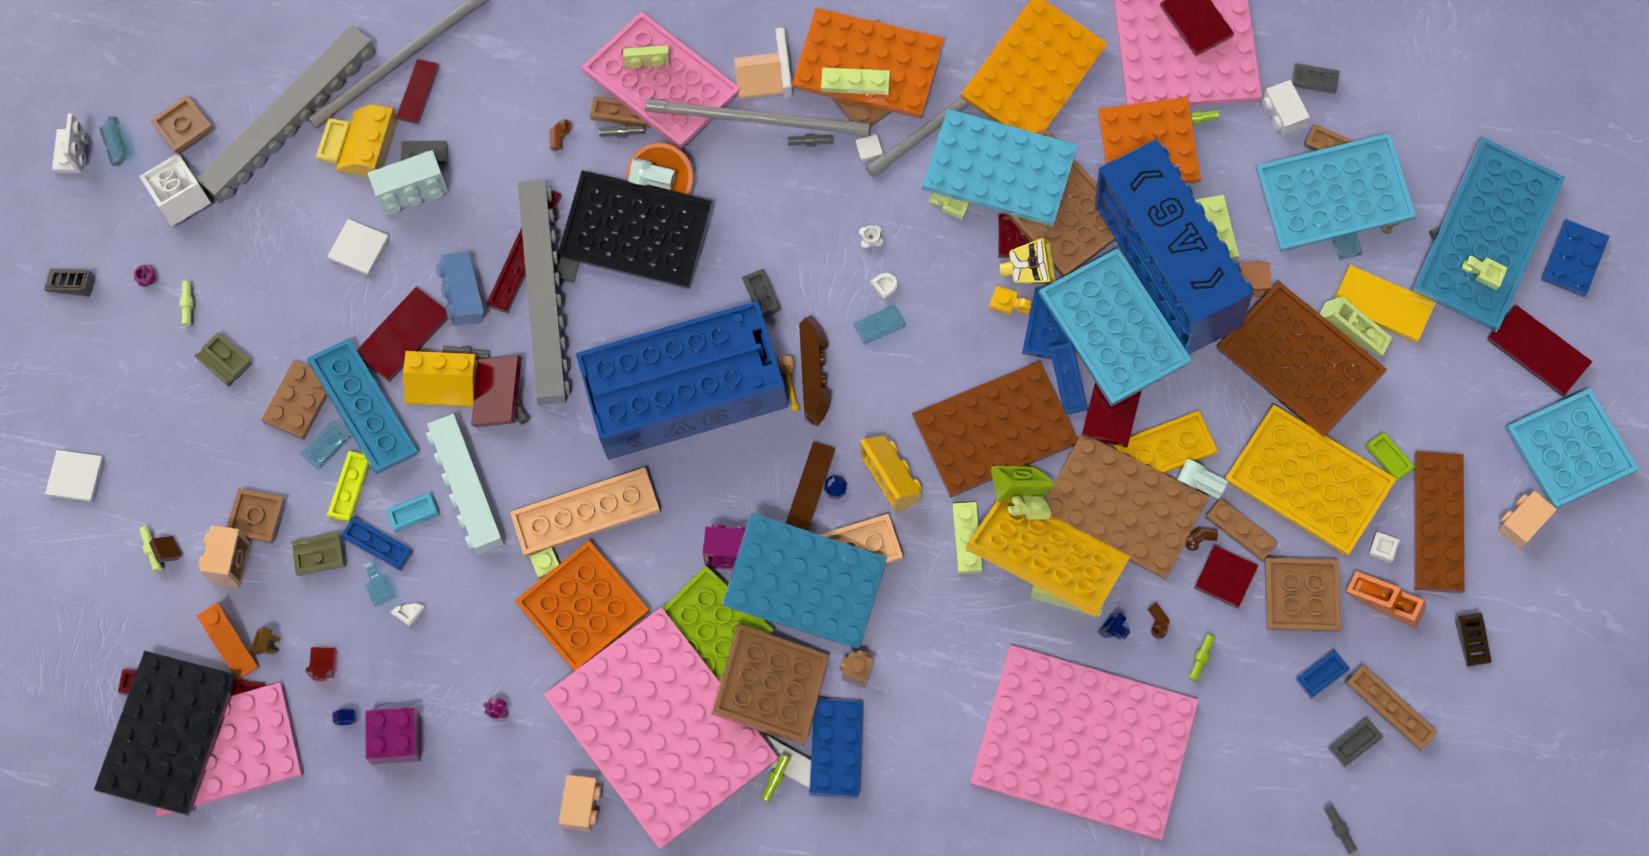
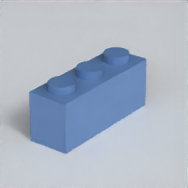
[436,252,484,326]

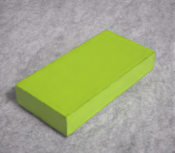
[1365,432,1415,483]

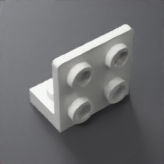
[52,113,88,173]

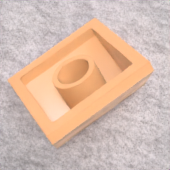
[734,53,783,99]

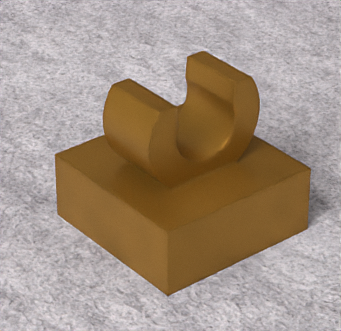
[249,627,280,655]

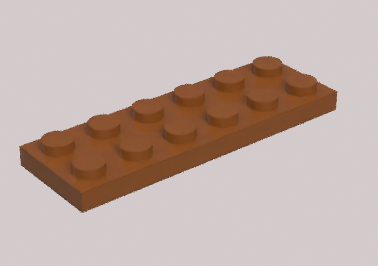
[1414,451,1465,593]

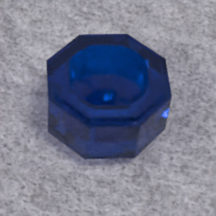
[824,475,847,499]
[332,708,357,726]

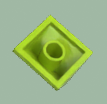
[991,466,1054,501]

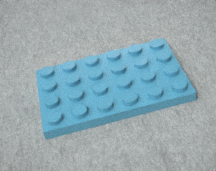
[922,109,1078,227]
[1256,133,1416,252]
[1038,248,1192,407]

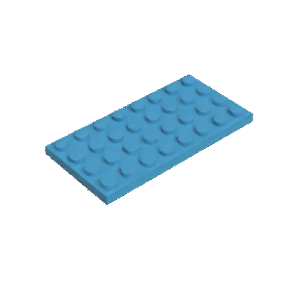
[1412,137,1565,331]

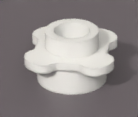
[859,225,883,249]

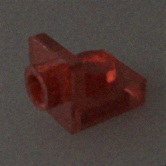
[305,647,337,681]

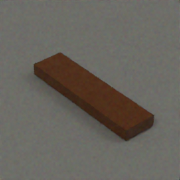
[785,442,836,531]

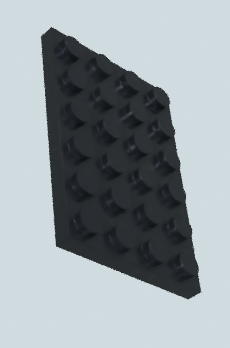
[557,170,713,289]
[94,650,238,816]

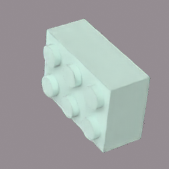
[368,150,448,215]

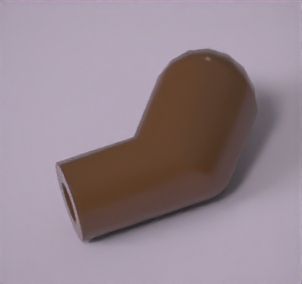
[1186,528,1218,551]
[1148,603,1170,639]

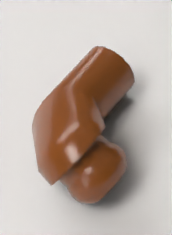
[550,119,572,151]

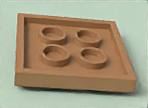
[1265,558,1341,632]

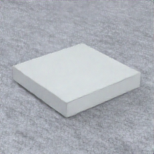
[327,219,390,277]
[45,450,104,503]

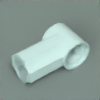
[628,158,676,190]
[1177,459,1228,500]

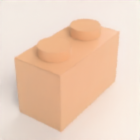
[1498,491,1557,549]
[559,775,602,832]

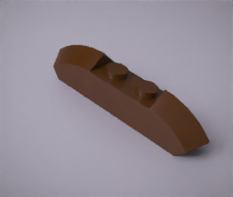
[799,315,831,426]

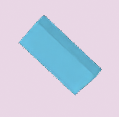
[386,492,439,533]

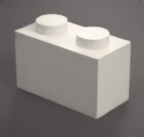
[1262,80,1310,136]

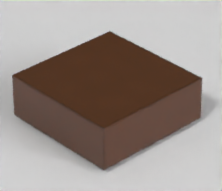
[149,536,182,563]

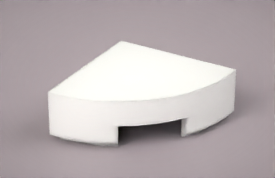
[391,603,425,628]

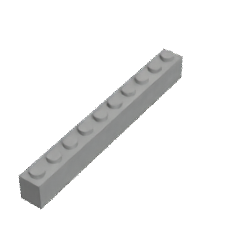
[196,25,376,204]
[518,180,569,405]

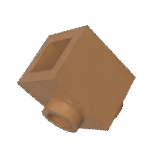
[839,650,873,688]

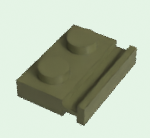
[194,332,252,387]
[291,532,345,576]

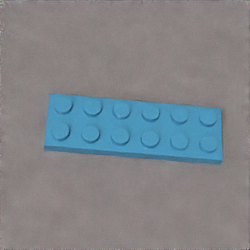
[307,339,418,475]

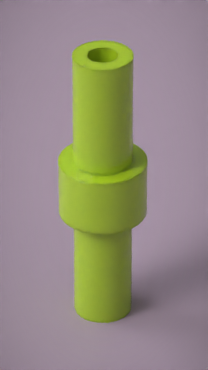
[1191,110,1220,126]
[1188,634,1215,682]
[761,754,791,802]

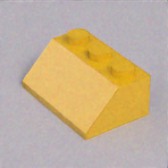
[336,104,398,177]
[403,351,478,407]
[860,435,923,514]

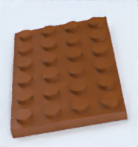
[1217,281,1387,438]
[912,361,1078,498]

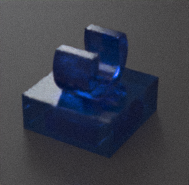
[1098,612,1130,640]

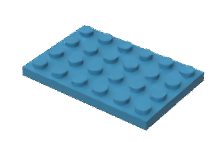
[722,513,887,650]

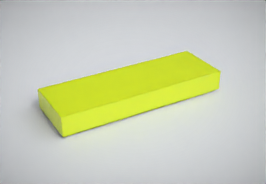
[327,451,370,523]

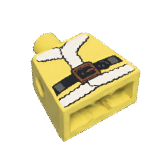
[1000,238,1056,284]

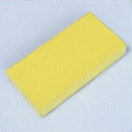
[316,118,350,165]

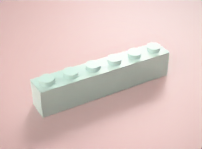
[426,414,504,555]

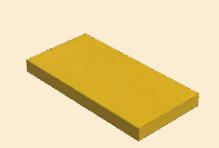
[1334,265,1435,343]
[1112,410,1219,474]

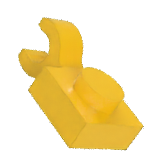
[989,286,1032,316]

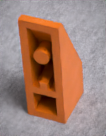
[196,603,259,680]

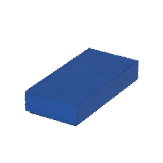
[1296,650,1350,699]

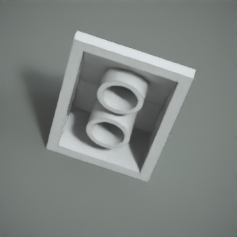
[139,154,211,227]

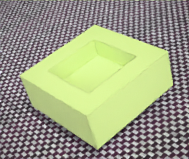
[529,547,559,580]

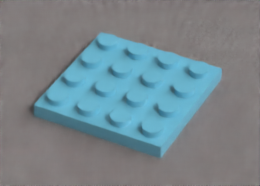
[1506,388,1639,509]

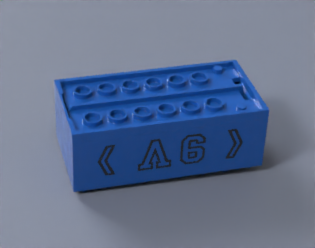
[1094,139,1254,354]
[576,301,788,460]

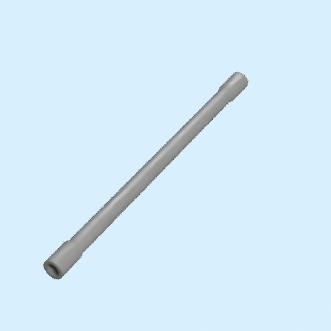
[308,0,488,129]
[645,98,870,137]
[866,98,970,178]

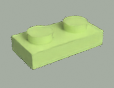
[623,45,669,69]

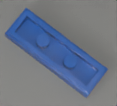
[1049,342,1088,415]
[340,516,414,571]

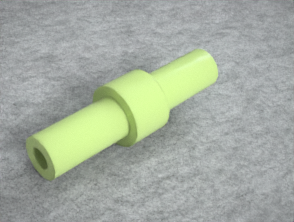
[179,281,194,327]
[139,526,162,572]

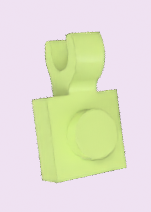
[929,193,970,220]
[1461,256,1507,290]
[1007,496,1052,520]

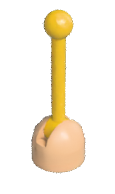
[776,356,800,412]

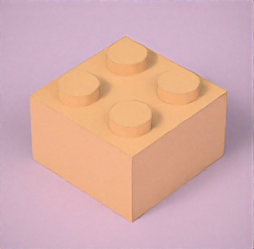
[198,525,250,588]

